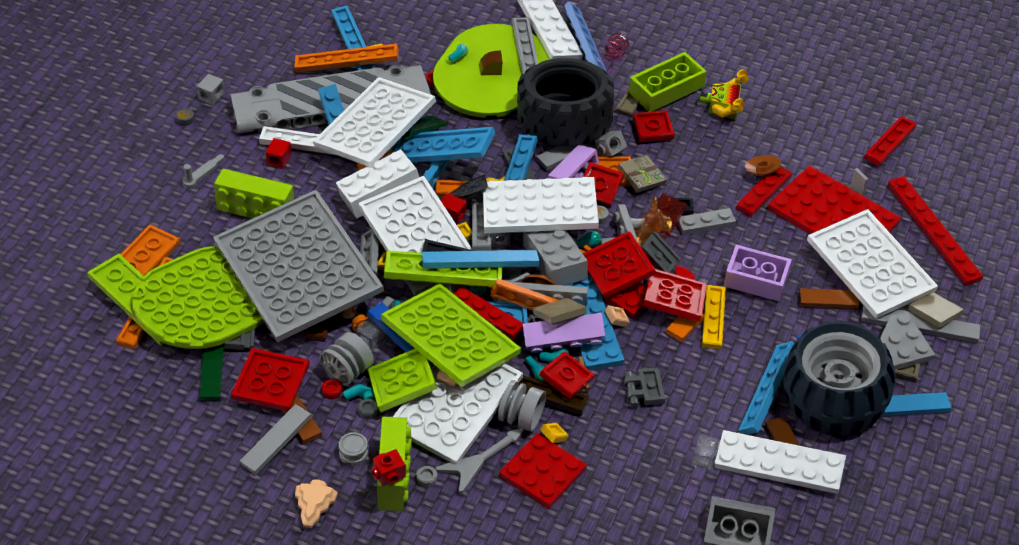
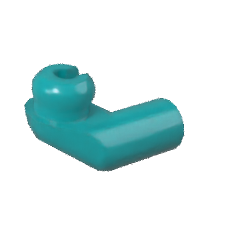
[540,347,569,363]
[343,384,374,401]

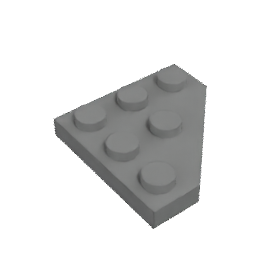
[880,312,935,370]

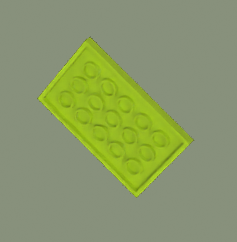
[381,284,521,387]

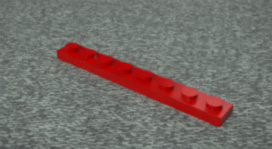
[887,176,983,286]

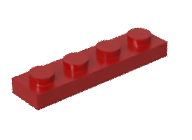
[864,116,917,167]
[736,166,792,217]
[454,286,524,340]

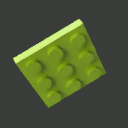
[368,349,438,412]

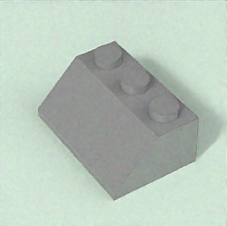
[704,496,775,545]

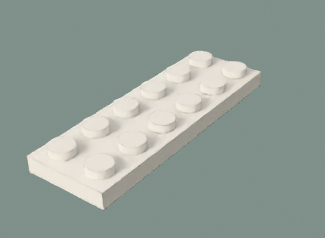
[517,0,583,60]
[714,430,846,494]

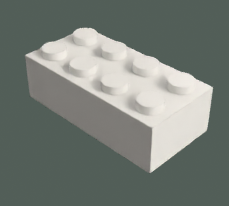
[336,149,419,219]

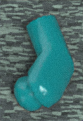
[448,44,468,63]

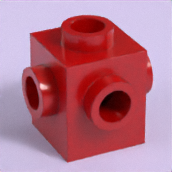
[371,449,406,487]

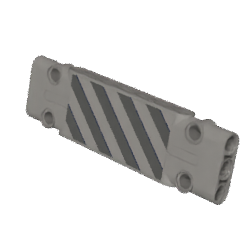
[230,65,431,134]

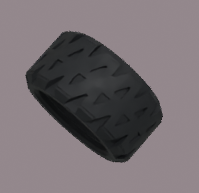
[517,58,614,146]

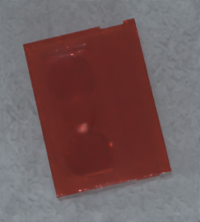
[647,193,687,236]

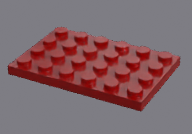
[767,165,901,234]

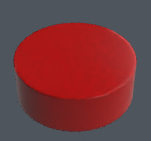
[322,379,342,400]

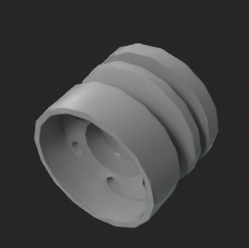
[320,332,374,386]
[498,380,546,432]

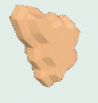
[295,480,338,528]

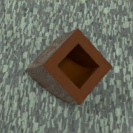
[479,50,503,75]

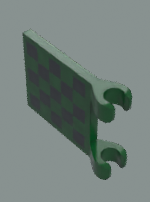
[402,115,448,140]

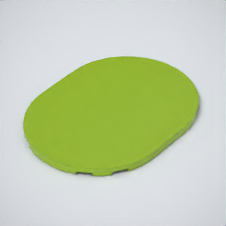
[433,24,550,118]
[133,246,265,349]

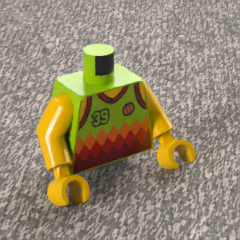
[700,69,748,120]

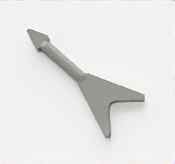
[436,428,524,495]

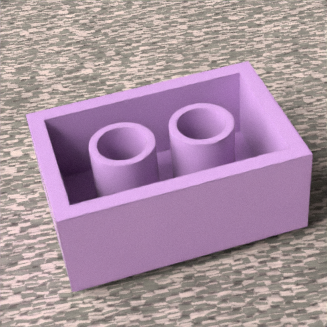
[724,245,792,302]

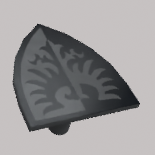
[450,174,488,203]

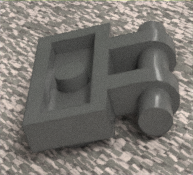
[624,367,665,408]

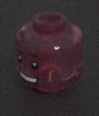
[604,33,630,58]

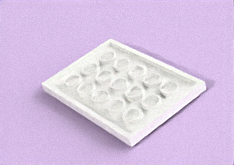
[313,77,436,167]
[358,176,472,295]
[483,177,599,233]
[807,209,938,319]
[393,363,523,465]

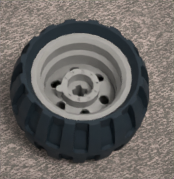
[784,321,895,436]

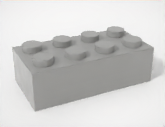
[523,230,588,286]

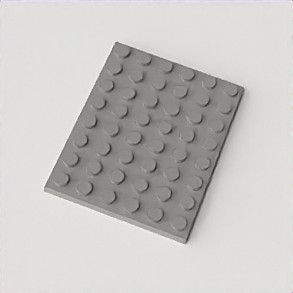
[213,190,384,342]

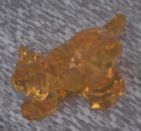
[634,196,672,244]

